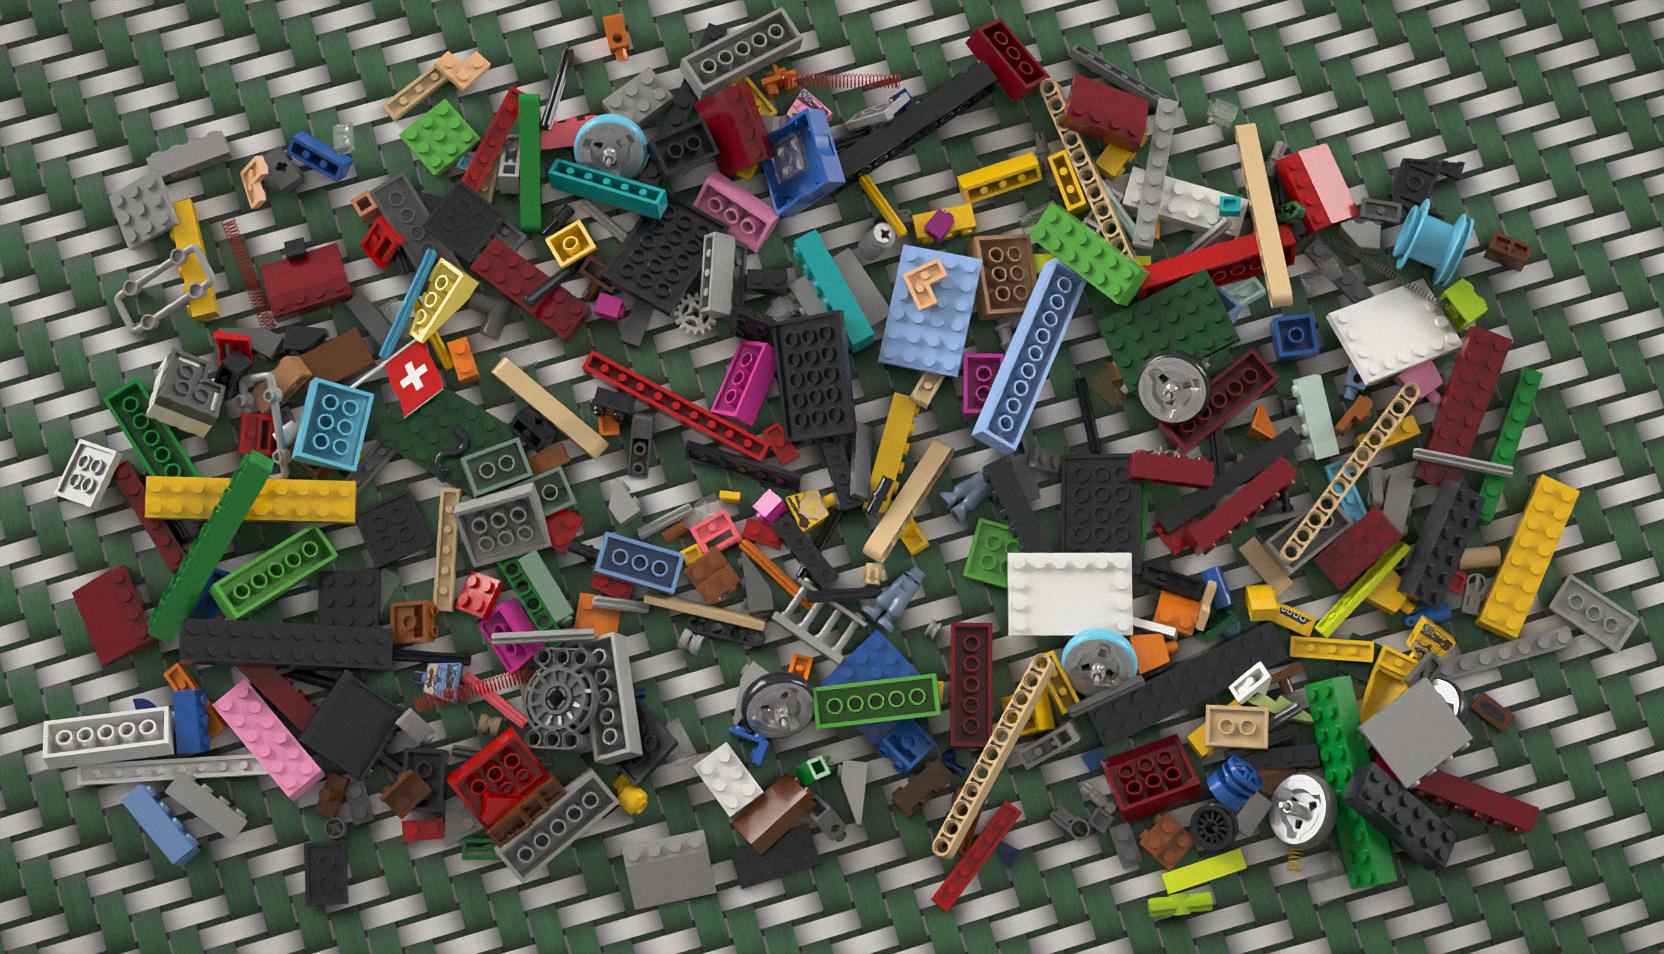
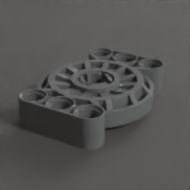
[523,647,599,753]

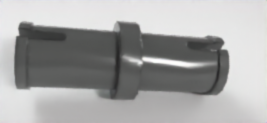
[1034,131,1051,173]

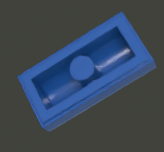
[1200,566,1235,611]

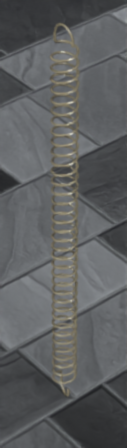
[1323,234,1453,312]

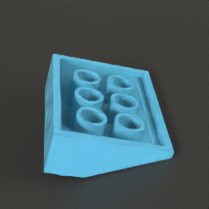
[291,377,374,472]

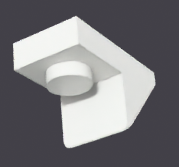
[1228,662,1272,704]

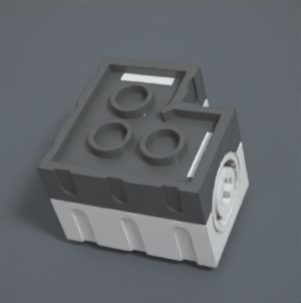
[146,348,226,438]

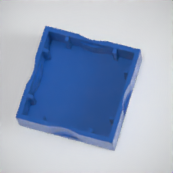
[761,108,846,217]

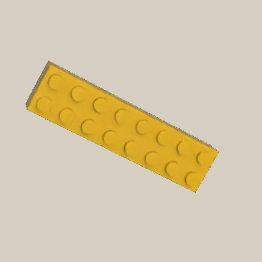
[1474,474,1580,641]

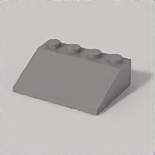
[453,482,552,568]
[622,830,717,910]

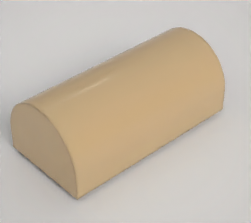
[1458,546,1501,570]

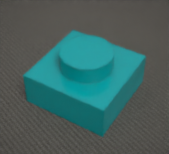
[1219,196,1241,217]

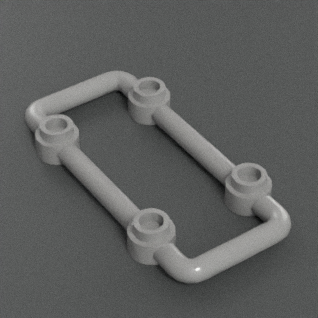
[114,244,215,335]
[235,372,291,479]

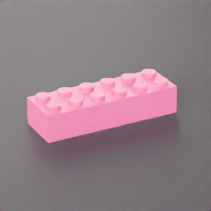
[212,679,326,802]

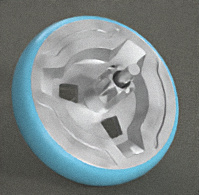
[574,114,648,180]
[1061,629,1138,697]

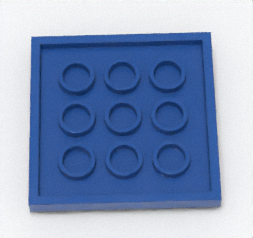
[818,629,920,746]

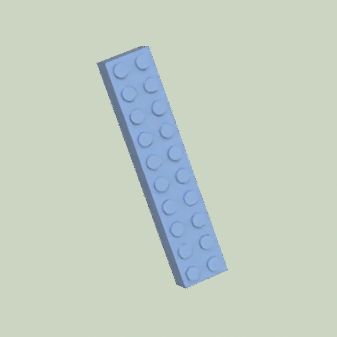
[971,258,1087,455]

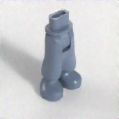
[938,470,992,525]
[861,565,926,634]

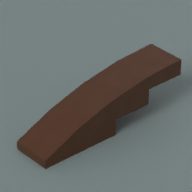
[486,776,566,848]

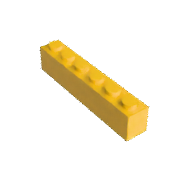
[170,199,220,322]
[862,392,920,517]

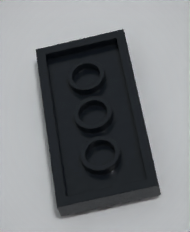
[729,824,821,889]

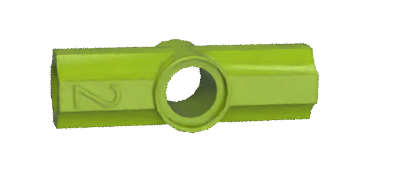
[1147,892,1213,917]

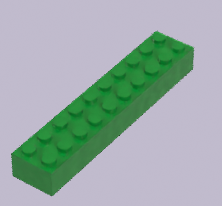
[147,450,275,645]
[1305,675,1397,890]

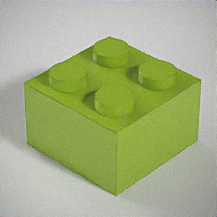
[1437,278,1488,333]

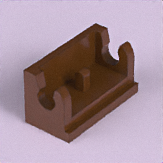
[1483,231,1533,272]

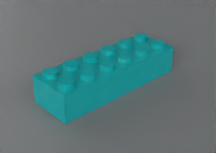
[793,229,874,354]

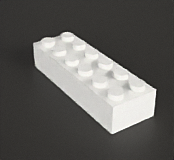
[1122,166,1248,241]
[43,706,174,770]

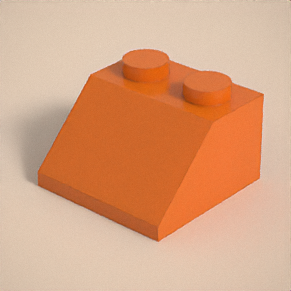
[1151,590,1201,639]
[574,593,621,637]

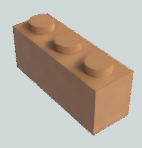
[251,356,313,415]

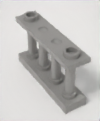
[771,577,867,666]

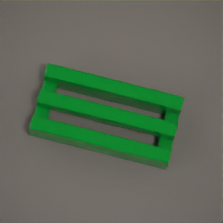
[462,838,502,860]

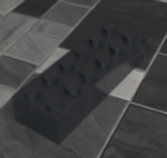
[1396,479,1486,611]
[1342,762,1458,871]

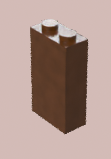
[299,327,377,396]
[731,772,816,855]

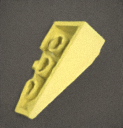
[409,258,479,344]

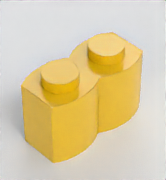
[1245,584,1280,621]

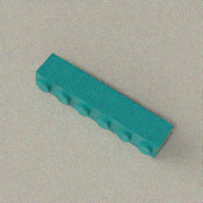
[548,158,668,220]

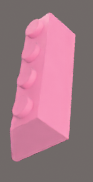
[693,171,781,253]

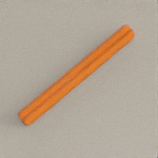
[739,539,814,612]

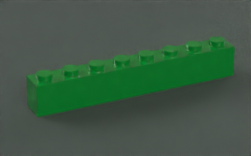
[1476,367,1543,526]

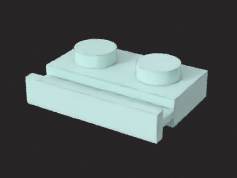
[1220,276,1266,308]

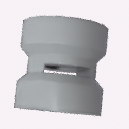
[677,629,705,655]

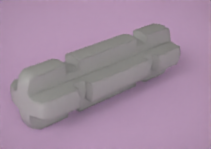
[1080,782,1117,814]

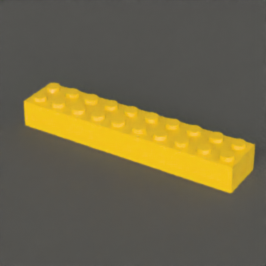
[145,476,357,524]

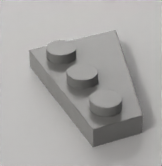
[845,92,910,131]

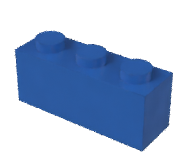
[286,131,354,182]
[172,688,211,754]

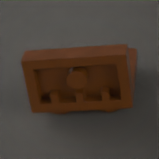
[379,769,433,819]

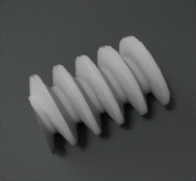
[858,223,896,260]

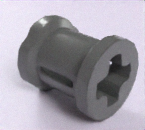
[1279,395,1298,414]

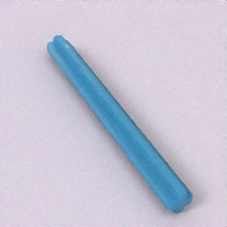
[379,249,438,360]

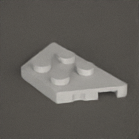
[444,795,484,847]

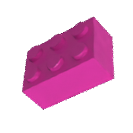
[962,353,1004,418]

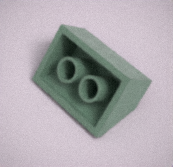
[504,465,577,517]

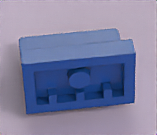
[729,725,770,769]

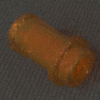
[661,520,688,544]

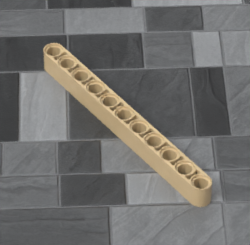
[1040,78,1139,264]
[1234,123,1293,308]
[1279,383,1420,564]
[932,653,1055,860]

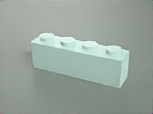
[1291,374,1340,460]

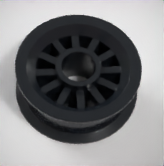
[1190,803,1239,851]

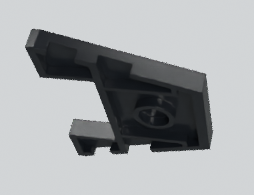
[1388,158,1465,221]

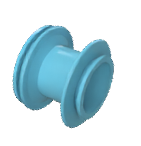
[1393,199,1474,286]

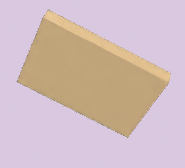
[1205,705,1269,750]

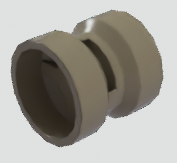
[477,713,503,738]

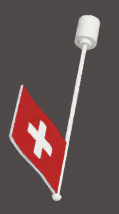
[272,339,443,448]

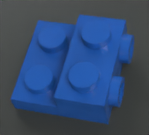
[876,719,937,775]

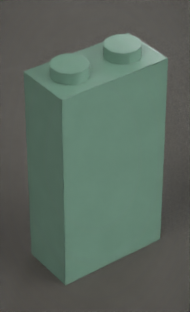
[518,549,576,628]

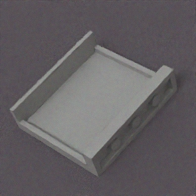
[787,248,890,328]
[1357,677,1473,790]

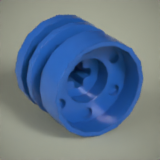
[1207,755,1263,811]

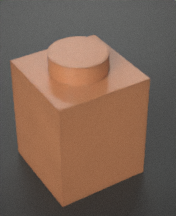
[350,190,382,223]

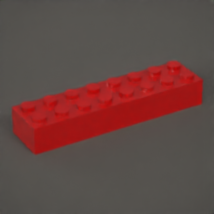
[1136,223,1296,301]

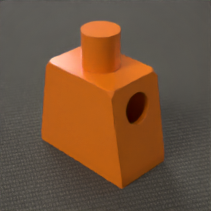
[602,13,630,62]
[1127,634,1179,675]

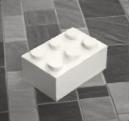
[693,742,764,819]

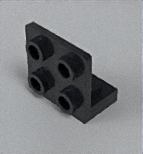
[590,387,637,423]

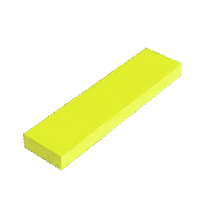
[1161,848,1247,894]

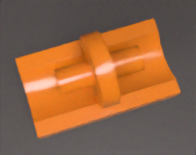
[761,64,797,99]

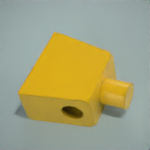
[1364,569,1416,615]

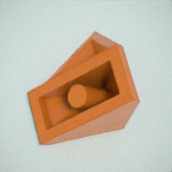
[1246,404,1277,443]

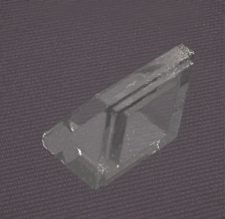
[694,493,724,521]

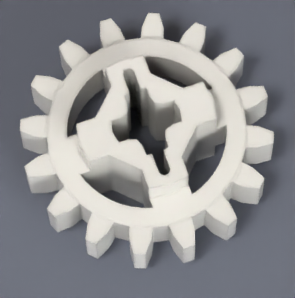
[674,292,717,337]

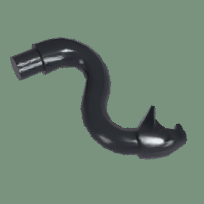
[434,424,470,483]

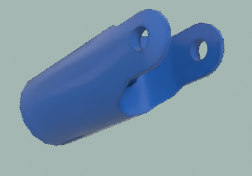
[1403,603,1452,627]

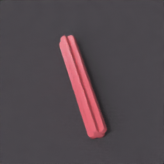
[462,672,529,729]

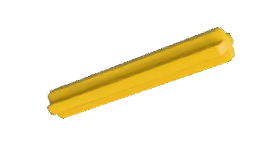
[859,174,907,238]
[413,299,454,371]

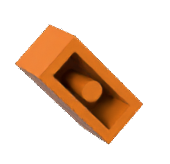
[447,337,481,385]

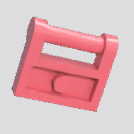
[690,509,743,554]

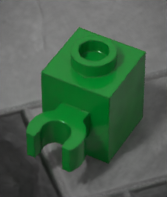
[794,755,835,788]

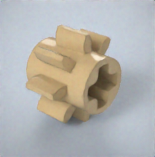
[860,563,885,586]

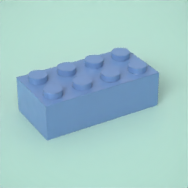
[593,532,685,596]
[121,784,201,867]

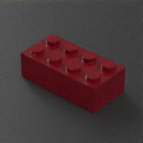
[965,17,1050,103]
[1313,505,1404,591]

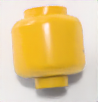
[617,784,648,814]

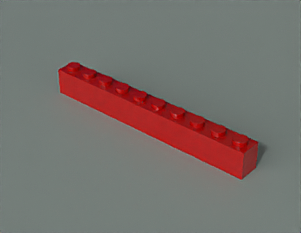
[582,350,771,462]

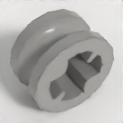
[924,619,942,640]

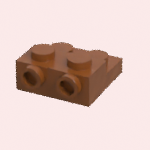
[1334,395,1374,438]
[682,546,741,605]
[390,600,438,645]
[1138,812,1195,872]

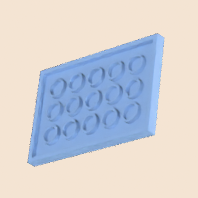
[878,244,983,378]

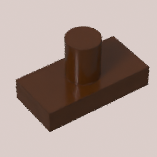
[1269,664,1304,696]
[315,772,351,818]

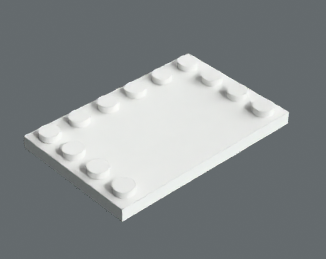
[1326,278,1462,385]
[1007,553,1133,636]

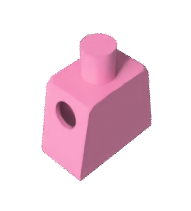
[1394,360,1443,406]

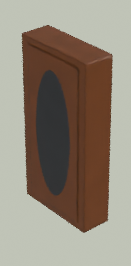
[1469,691,1516,733]

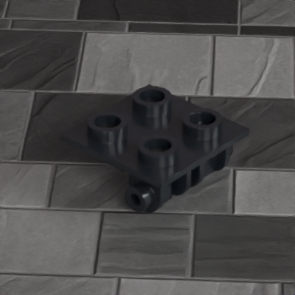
[730,305,776,344]

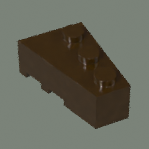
[891,758,954,820]

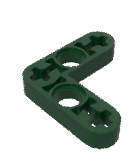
[1267,176,1306,225]

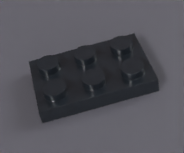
[304,841,349,907]

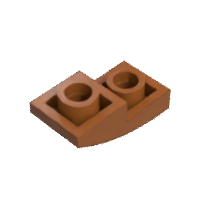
[527,443,571,477]

